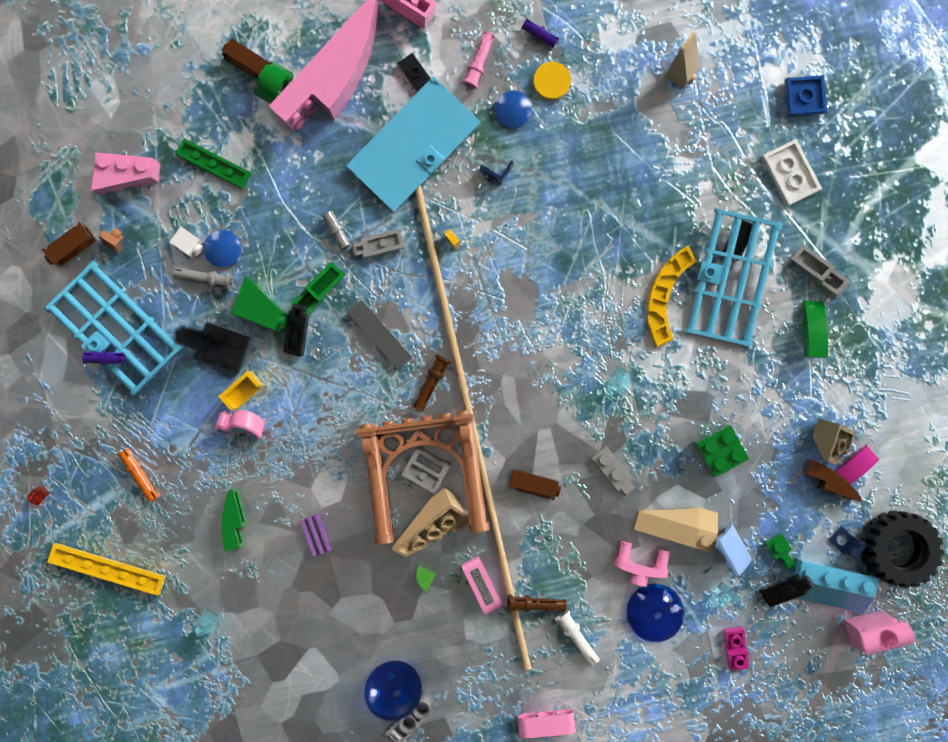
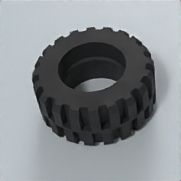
[860,510,944,588]

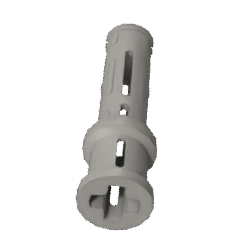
[173,267,233,291]

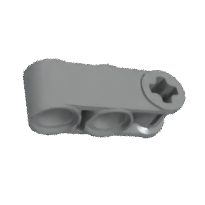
[382,696,431,742]

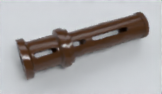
[413,354,451,412]
[507,594,567,613]

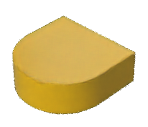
[443,229,461,250]

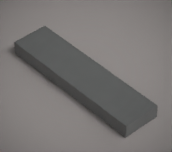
[347,300,412,369]

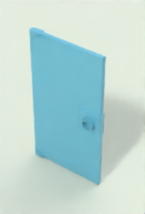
[346,76,481,212]

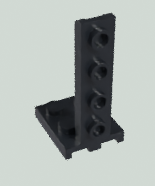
[173,322,251,373]

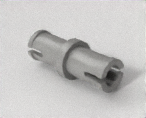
[322,211,351,250]

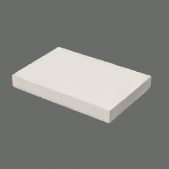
[761,139,822,207]

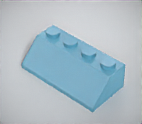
[791,558,879,613]

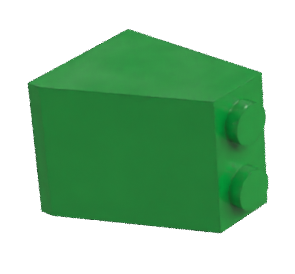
[231,277,288,333]

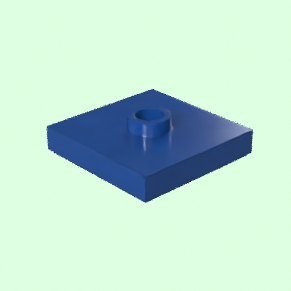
[784,75,827,117]

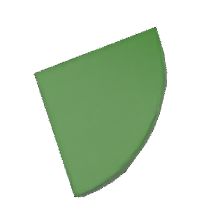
[416,565,436,592]

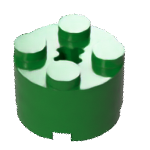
[253,60,294,104]

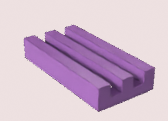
[300,513,332,557]

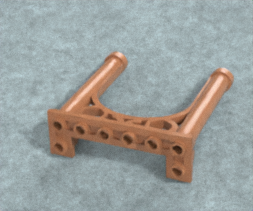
[355,410,490,544]

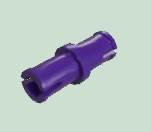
[521,18,559,49]
[83,350,126,366]

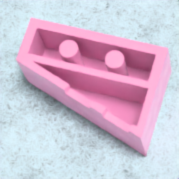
[380,0,436,30]
[91,152,160,195]

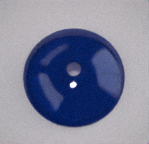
[626,583,684,642]
[364,661,422,722]

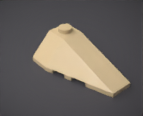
[666,32,699,88]
[392,488,470,557]
[634,507,718,553]

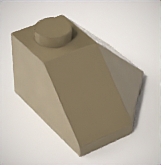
[813,419,856,465]

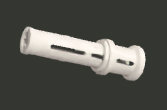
[554,609,600,666]

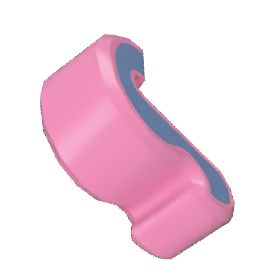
[215,410,265,442]

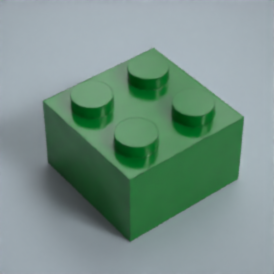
[692,424,749,478]

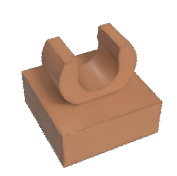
[99,228,124,254]

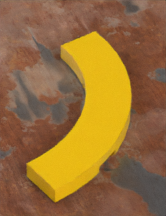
[647,245,697,348]

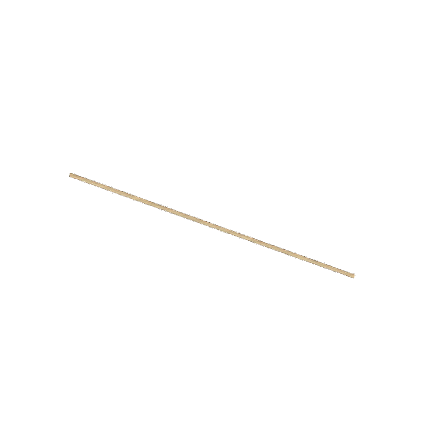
[397,111,532,671]

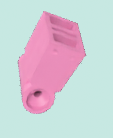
[844,610,914,656]

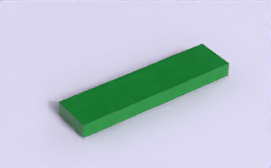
[175,138,252,190]

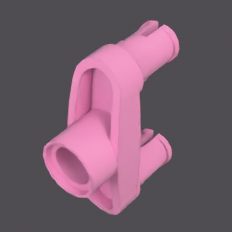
[614,541,670,587]

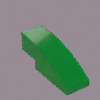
[291,262,345,316]
[802,301,828,358]
[221,488,247,552]

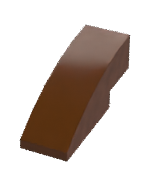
[802,459,862,502]

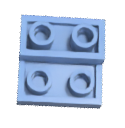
[715,524,751,576]

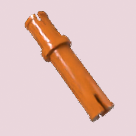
[117,448,160,503]

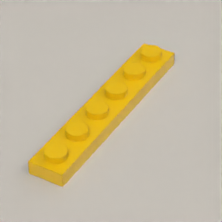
[47,543,166,596]

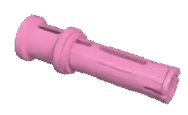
[461,31,495,90]

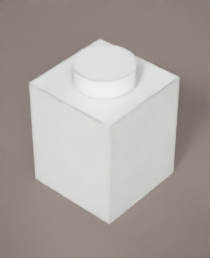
[170,227,204,258]

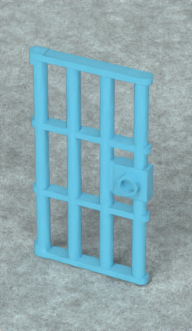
[685,208,783,347]
[44,261,183,396]

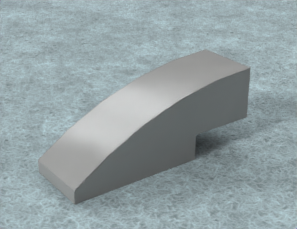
[791,245,850,300]

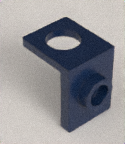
[479,160,514,185]
[829,526,868,559]

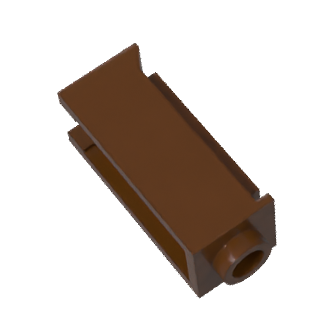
[221,38,271,79]
[42,222,97,267]
[508,469,561,501]

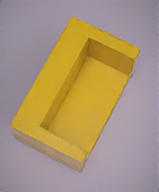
[218,371,265,411]

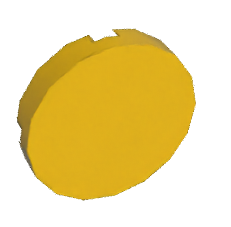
[534,62,571,100]

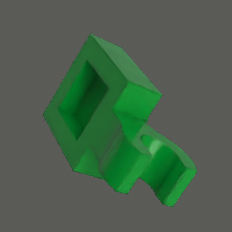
[764,533,796,569]

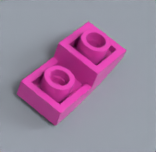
[835,444,879,484]
[723,626,749,671]

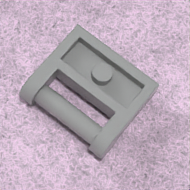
[401,446,452,494]

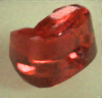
[27,485,49,505]

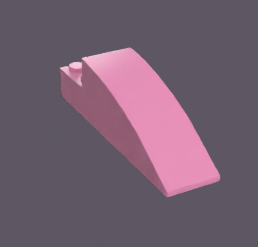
[269,0,380,132]

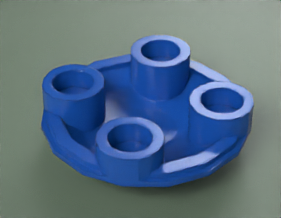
[495,91,532,129]
[203,230,241,267]

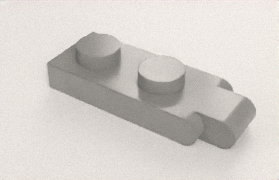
[351,229,405,259]
[591,446,636,496]

